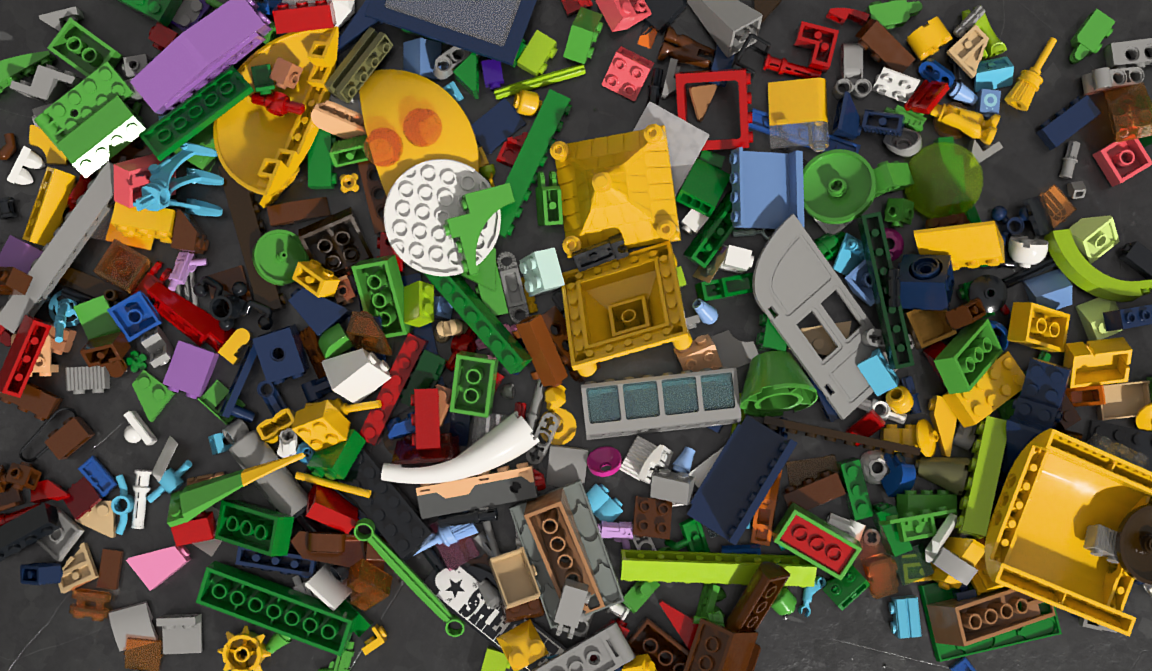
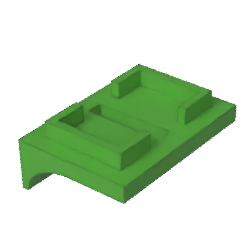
[198,380,246,425]

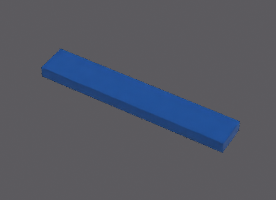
[749,108,861,154]

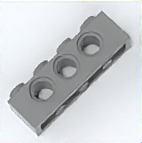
[1104,38,1152,69]

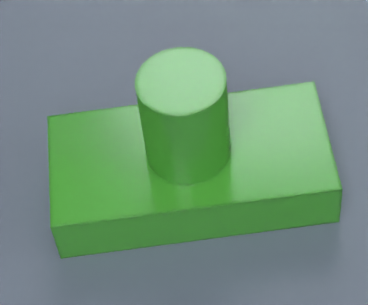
[623,581,660,613]

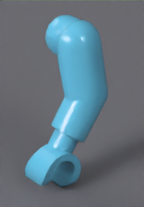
[798,576,826,617]

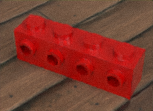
[0,314,51,398]

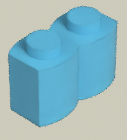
[586,483,623,522]

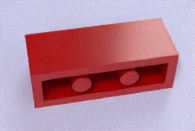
[272,0,337,34]
[411,388,441,450]

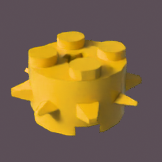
[217,625,271,671]

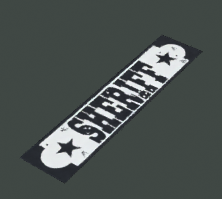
[424,553,567,671]

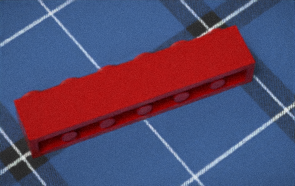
[359,333,429,446]

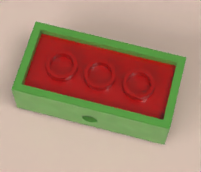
[772,502,862,580]

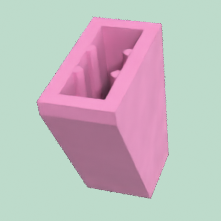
[126,545,191,591]

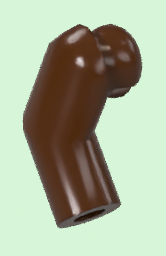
[0,133,17,160]

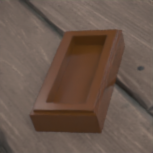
[97,548,124,590]

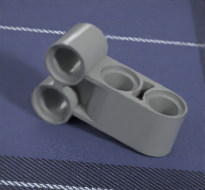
[832,43,872,100]
[433,46,482,79]
[1081,67,1144,95]

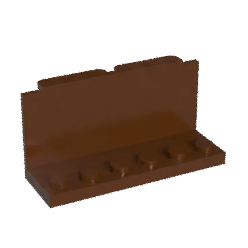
[683,618,761,671]

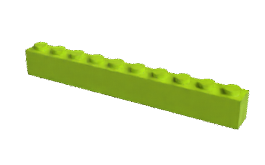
[619,549,817,587]

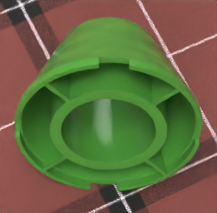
[739,351,818,417]

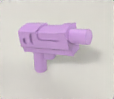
[168,252,208,291]
[598,520,633,550]

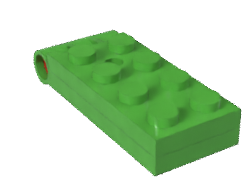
[34,61,136,151]

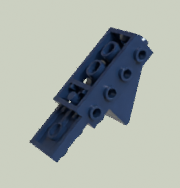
[1000,357,1072,475]

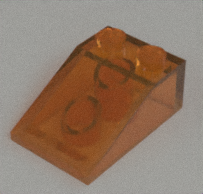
[1103,83,1152,143]

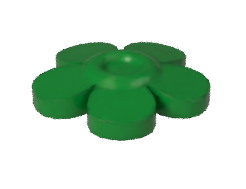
[126,350,147,373]

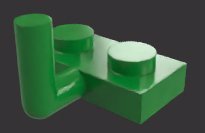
[664,518,710,552]

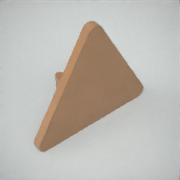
[689,84,717,122]

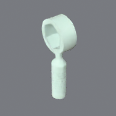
[732,229,776,240]

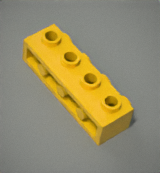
[22,167,76,246]

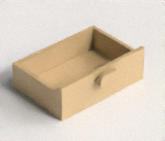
[1096,379,1151,421]
[489,547,541,609]

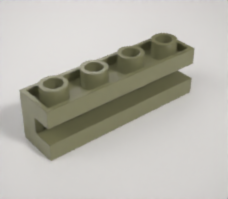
[324,27,393,104]

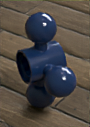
[991,206,1030,246]

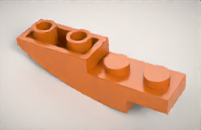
[751,470,782,546]

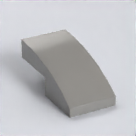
[932,547,978,586]

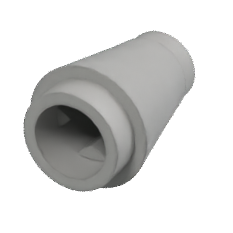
[478,579,503,609]

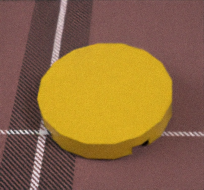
[539,408,577,445]

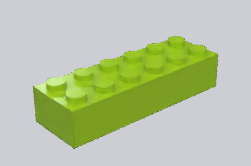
[955,416,1007,539]

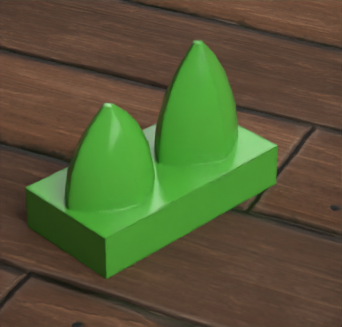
[695,583,727,618]

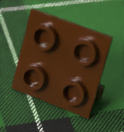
[632,496,672,540]

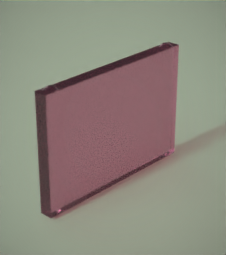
[430,512,480,571]

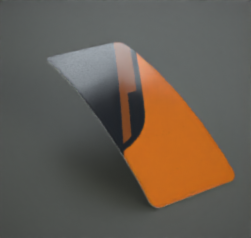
[637,21,658,49]

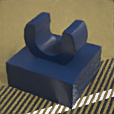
[952,583,977,601]

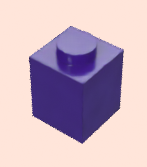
[481,59,505,89]

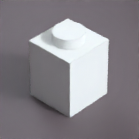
[680,209,709,235]

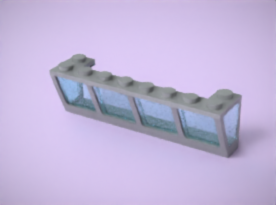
[581,366,741,440]

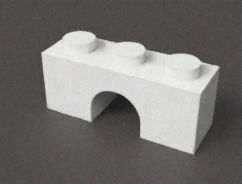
[719,245,754,275]

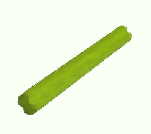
[494,64,586,99]

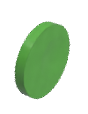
[252,229,309,285]

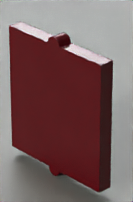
[63,477,102,520]

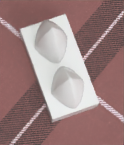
[7,146,46,185]

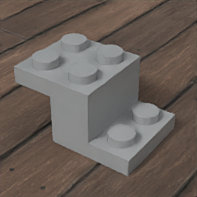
[10,64,83,104]

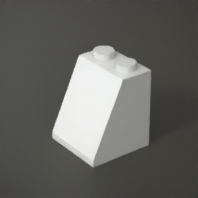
[321,348,391,404]

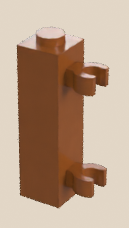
[512,314,568,387]

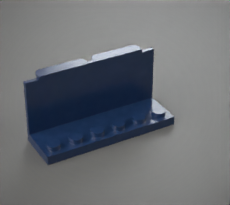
[687,415,798,546]

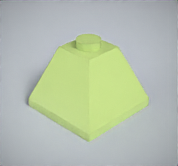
[1069,215,1120,264]
[1075,297,1123,341]

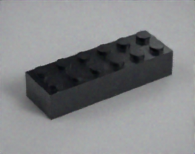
[337,446,437,560]

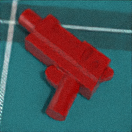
[67,173,94,212]

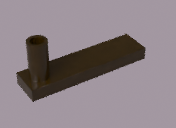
[58,267,132,305]

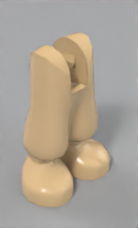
[434,318,469,343]

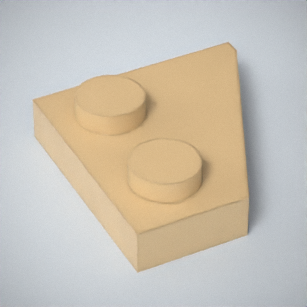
[946,25,989,79]
[75,500,116,538]
[58,542,99,593]

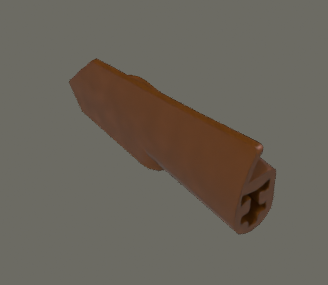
[290,531,387,574]

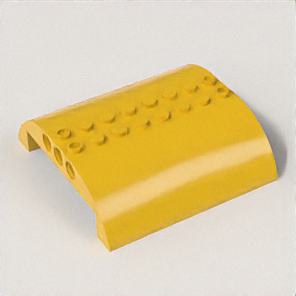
[985,428,1152,637]

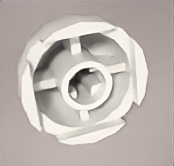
[1008,236,1049,268]

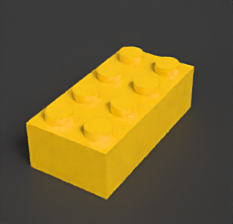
[942,351,1026,428]

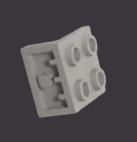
[156,613,203,654]

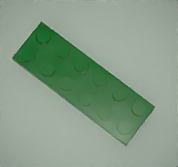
[139,65,254,162]

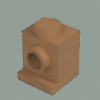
[334,275,358,306]

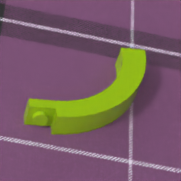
[1044,229,1152,302]

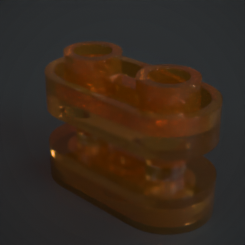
[69,588,111,621]

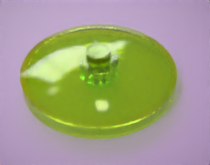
[905,142,983,218]

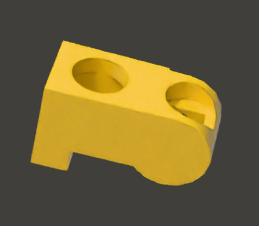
[218,328,253,365]

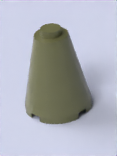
[915,457,970,496]

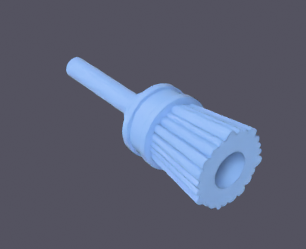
[413,510,479,556]

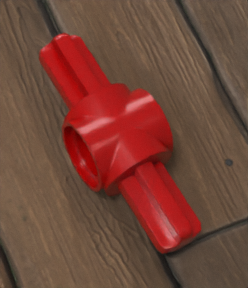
[251,91,305,116]
[445,327,477,371]

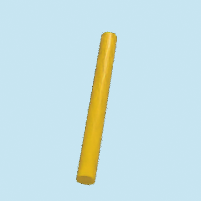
[295,471,371,498]

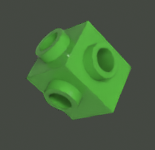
[884,198,915,228]

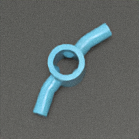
[146,460,192,503]
[111,474,135,535]

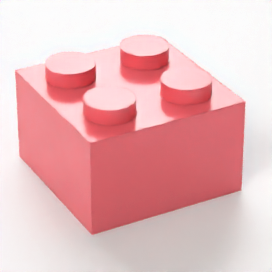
[1092,131,1152,187]

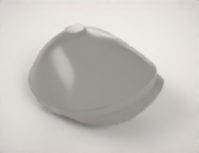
[883,128,922,157]

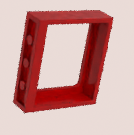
[675,68,753,151]

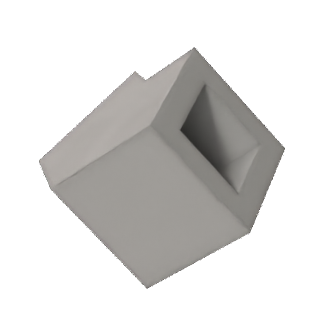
[1067,181,1086,199]

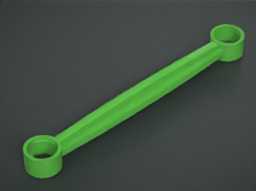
[354,518,465,637]

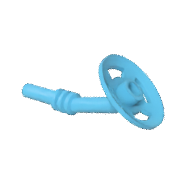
[49,290,80,343]

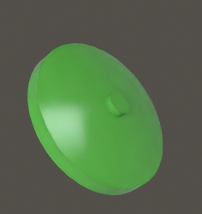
[803,149,876,224]

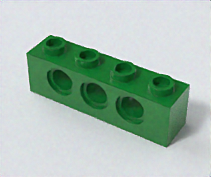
[683,193,734,268]

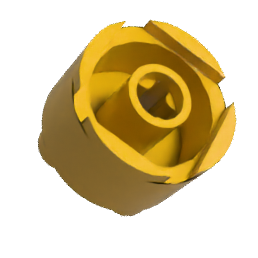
[906,16,953,61]

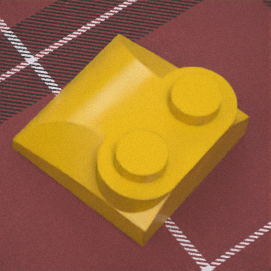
[496,619,549,671]

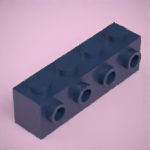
[235,546,319,578]

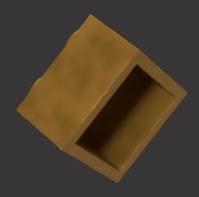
[903,309,957,349]

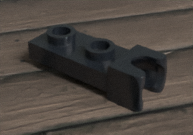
[572,233,629,272]

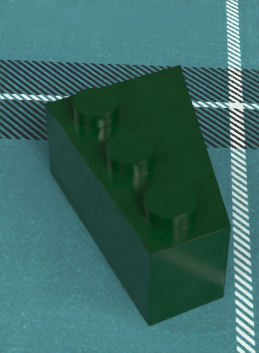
[400,349,448,409]

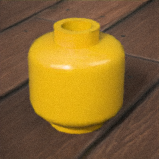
[513,90,542,117]
[886,386,914,414]

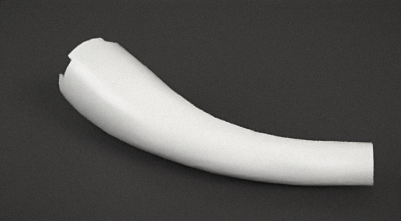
[381,411,540,484]

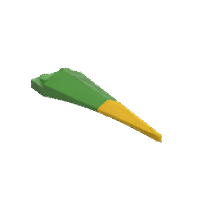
[167,453,305,527]

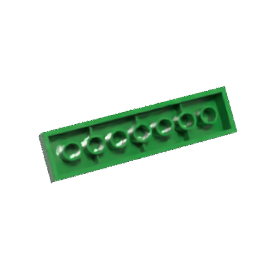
[196,561,359,656]

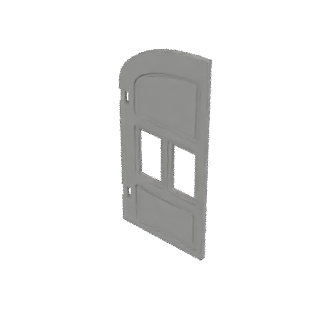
[752,214,898,420]

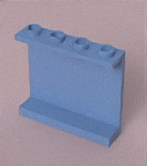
[729,147,805,229]

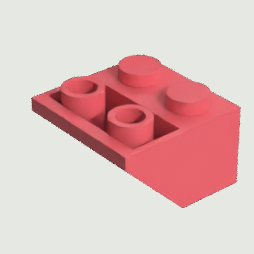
[595,0,652,32]

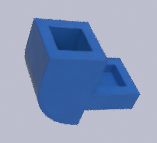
[881,452,916,497]

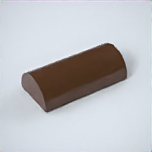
[724,561,790,632]
[627,617,690,671]

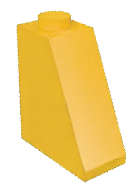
[932,537,985,590]

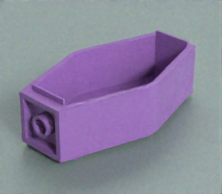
[130,0,272,115]

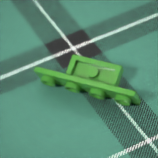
[879,506,957,542]

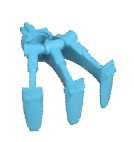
[133,141,224,217]

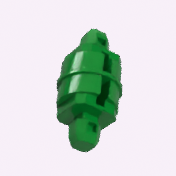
[814,231,846,262]

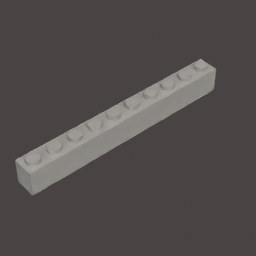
[0,161,115,334]

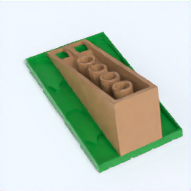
[918,582,1062,662]

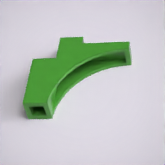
[443,183,515,276]

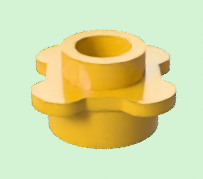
[339,173,359,193]

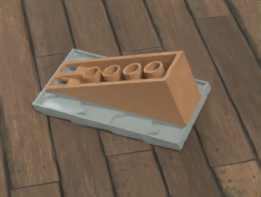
[509,479,624,629]

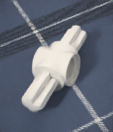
[857,398,907,424]

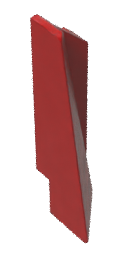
[147,282,236,354]

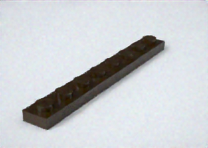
[763,415,921,458]

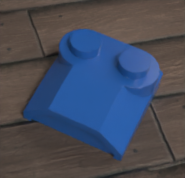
[107,290,162,342]
[386,411,415,441]

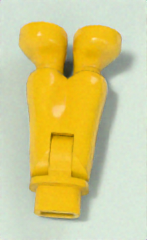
[930,103,1000,145]

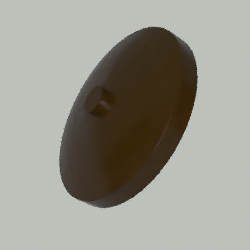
[1116,504,1152,585]

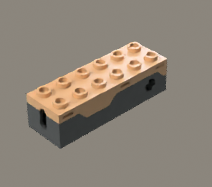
[416,462,546,519]

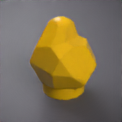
[544,385,566,412]

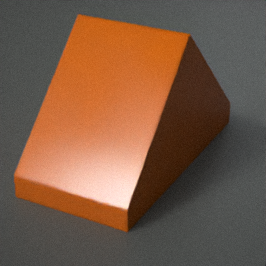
[1065,385,1106,407]

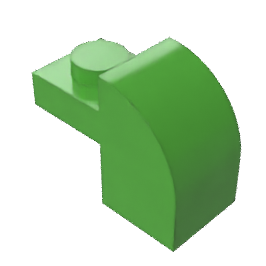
[319,323,354,359]

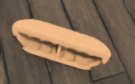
[311,101,367,139]

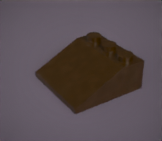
[298,207,374,278]

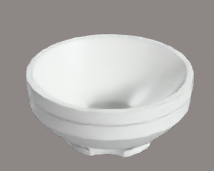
[859,450,890,485]

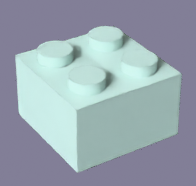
[519,248,565,297]

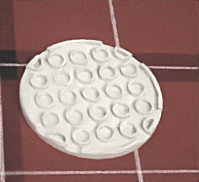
[383,159,501,276]

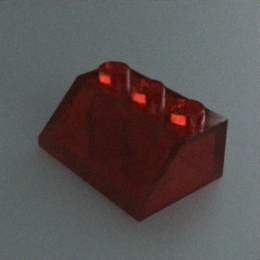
[392,433,460,464]

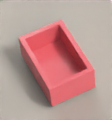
[114,154,176,208]

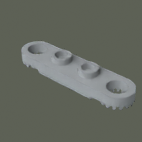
[497,252,529,325]

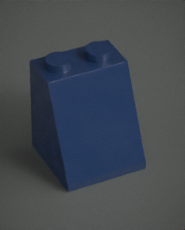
[288,288,354,337]

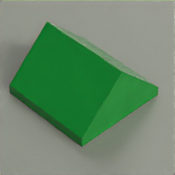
[453,52,479,99]

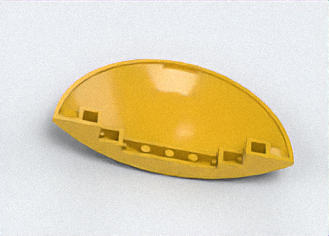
[213,26,339,197]
[359,69,479,196]

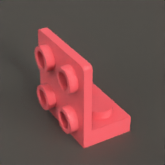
[602,46,655,101]

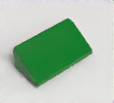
[340,597,373,637]

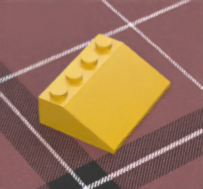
[914,221,1005,271]

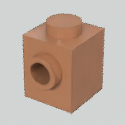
[269,57,303,89]

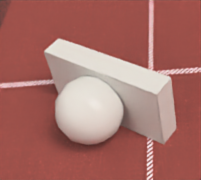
[124,411,158,445]

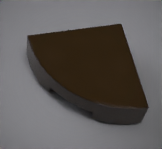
[383,433,402,456]

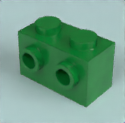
[822,565,870,611]

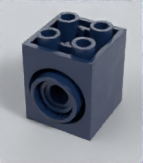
[898,254,955,311]
[252,324,310,385]

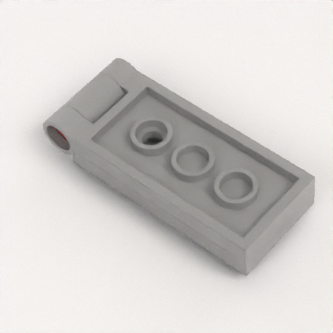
[532,622,636,671]

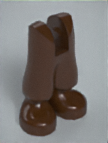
[657,26,715,69]

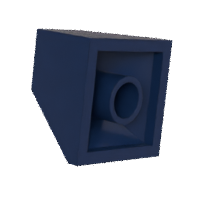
[831,91,862,141]

